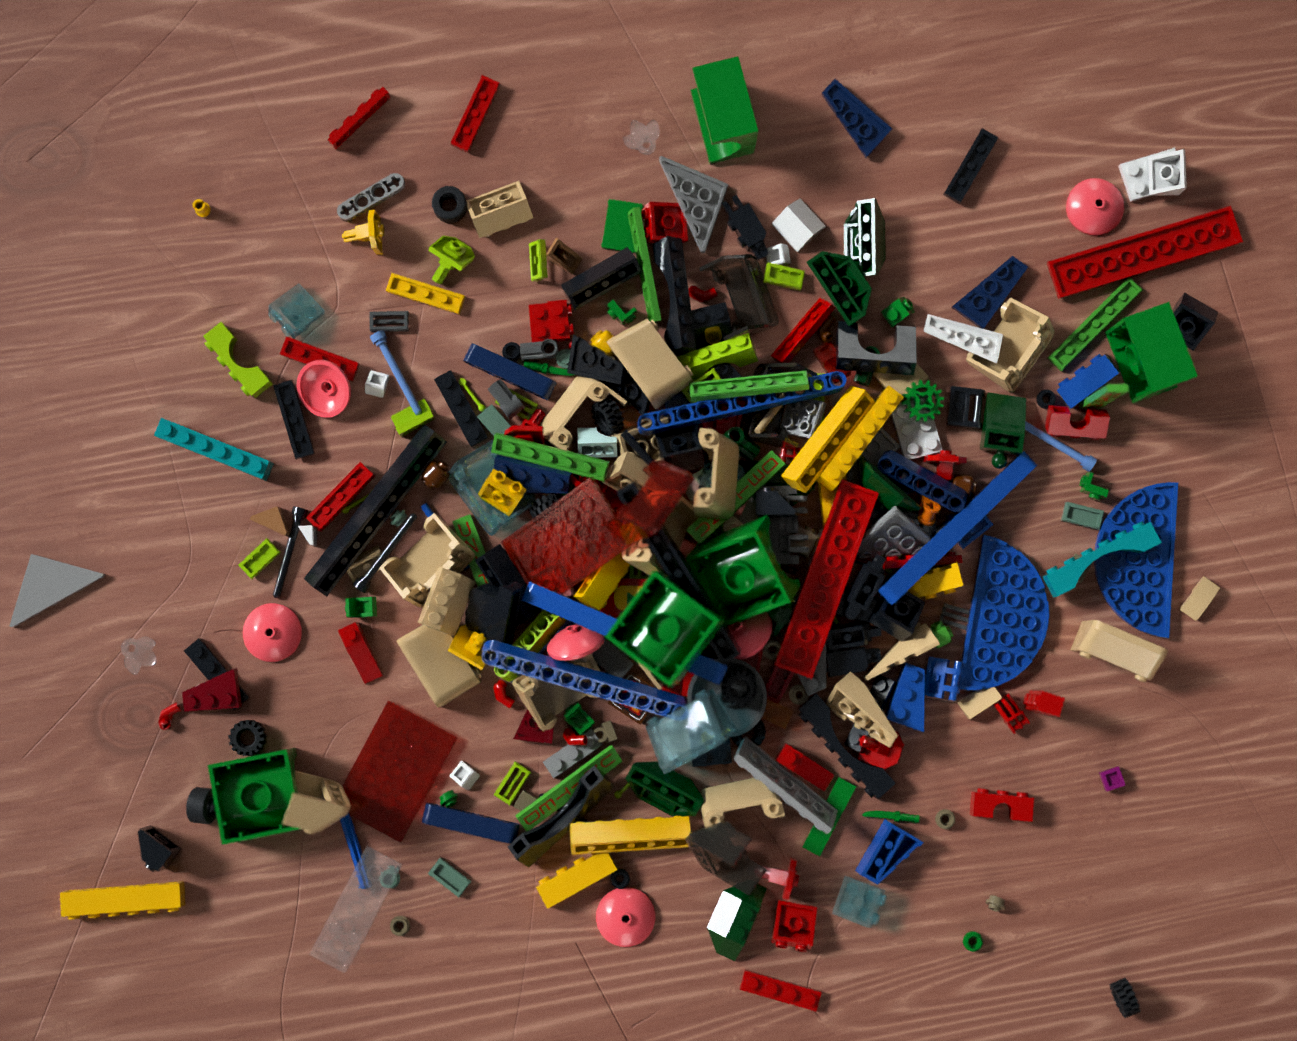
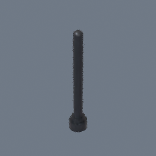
[273,506,308,598]
[353,513,417,593]

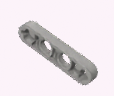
[337,173,405,221]

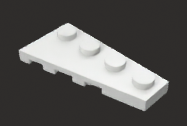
[923,314,1003,363]

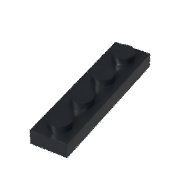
[943,128,999,204]
[434,370,488,447]
[273,380,315,460]
[184,638,250,710]
[844,675,897,754]

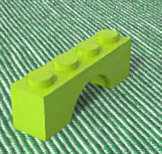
[203,322,273,398]
[677,333,758,381]

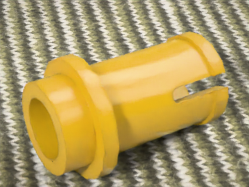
[192,199,211,217]

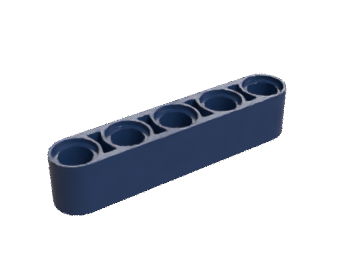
[463,343,557,401]
[878,450,968,512]
[422,803,520,844]

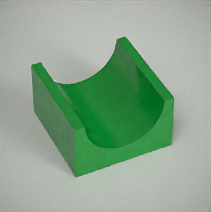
[691,56,758,164]
[1105,302,1198,404]
[686,515,801,626]
[605,570,726,687]
[208,748,300,845]

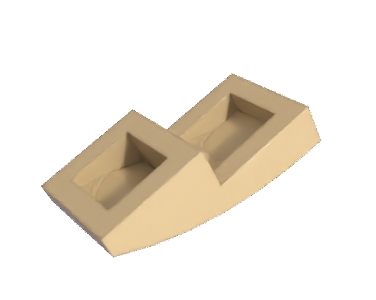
[1180,576,1220,621]

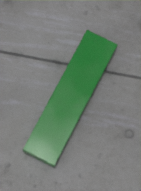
[802,777,856,857]

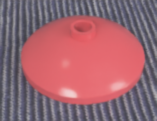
[1066,178,1124,236]
[297,360,351,418]
[243,603,302,662]
[727,612,772,660]
[547,624,605,661]
[596,887,655,947]

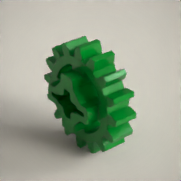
[901,380,944,423]

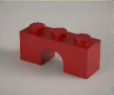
[1045,405,1110,440]
[1023,690,1065,717]
[970,788,1034,822]

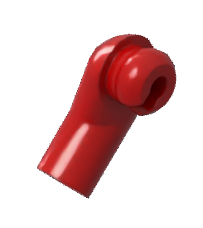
[689,285,717,303]
[493,680,515,709]
[158,702,181,730]
[563,728,588,745]

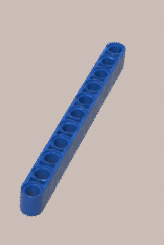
[637,371,847,436]
[878,451,1037,605]
[521,582,727,685]
[481,640,690,721]

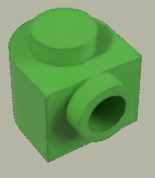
[930,621,953,649]

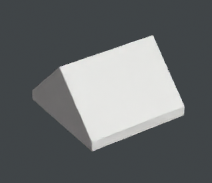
[1148,149,1187,196]
[772,199,826,252]

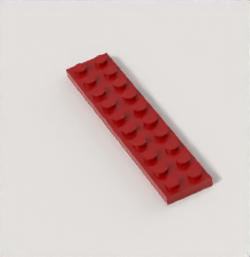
[1047,206,1243,299]
[774,479,879,679]

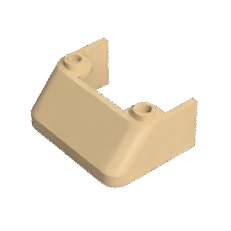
[539,376,628,451]
[1071,620,1168,683]
[283,770,351,834]

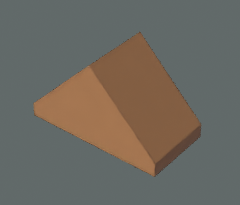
[546,238,583,275]
[249,506,290,537]

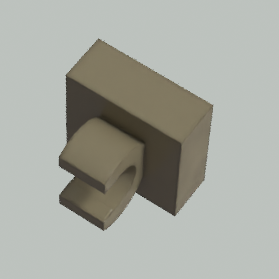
[594,720,617,743]

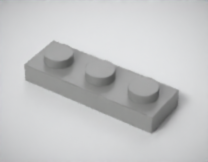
[543,728,603,778]

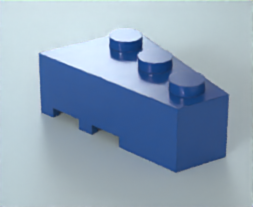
[1057,354,1120,409]
[885,663,925,732]
[855,819,924,885]

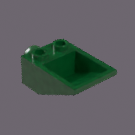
[979,392,1026,469]

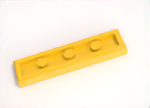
[386,273,465,315]

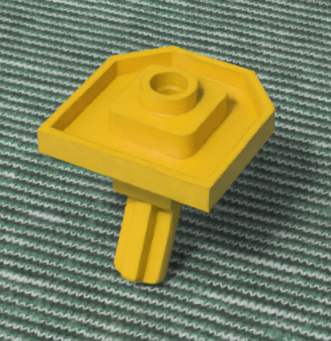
[342,210,385,255]
[447,625,489,670]

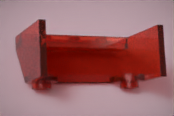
[604,460,694,546]

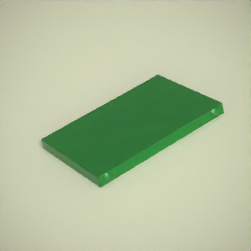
[601,199,643,253]

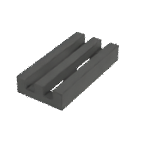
[370,311,409,332]
[939,603,970,630]

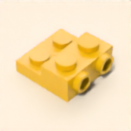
[477,468,527,517]

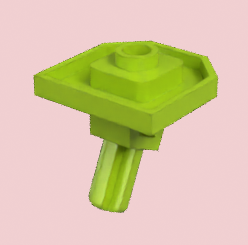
[428,236,475,285]

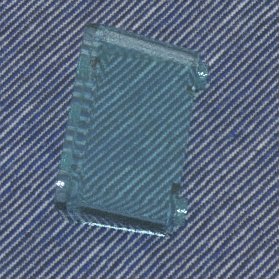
[448,440,537,536]
[645,689,737,774]

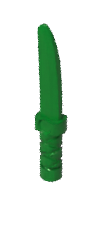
[524,361,574,376]
[862,811,919,823]

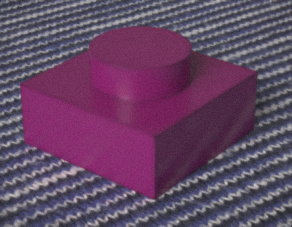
[1099,766,1125,791]

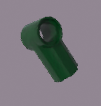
[853,346,880,387]
[722,427,761,462]

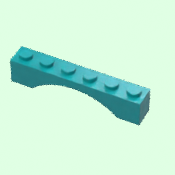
[154,418,274,482]
[1042,521,1162,598]

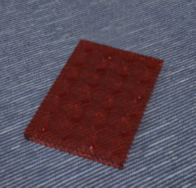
[501,477,635,595]
[342,701,458,843]

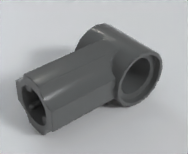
[520,339,560,361]
[488,379,525,420]

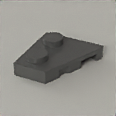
[798,643,827,696]

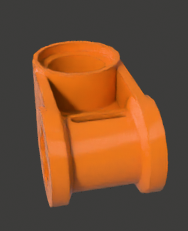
[918,495,941,526]

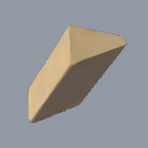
[347,545,382,583]
[957,687,1002,719]

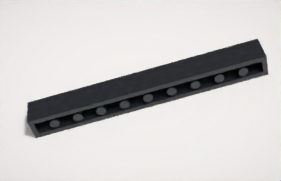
[304,424,447,597]
[616,480,742,664]

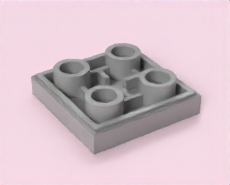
[778,399,826,439]

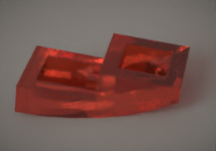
[813,342,851,384]

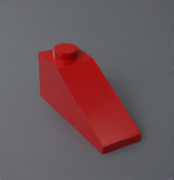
[338,622,383,684]
[774,743,835,792]

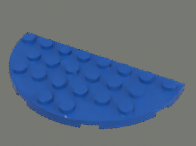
[1094,482,1178,638]
[959,535,1049,690]

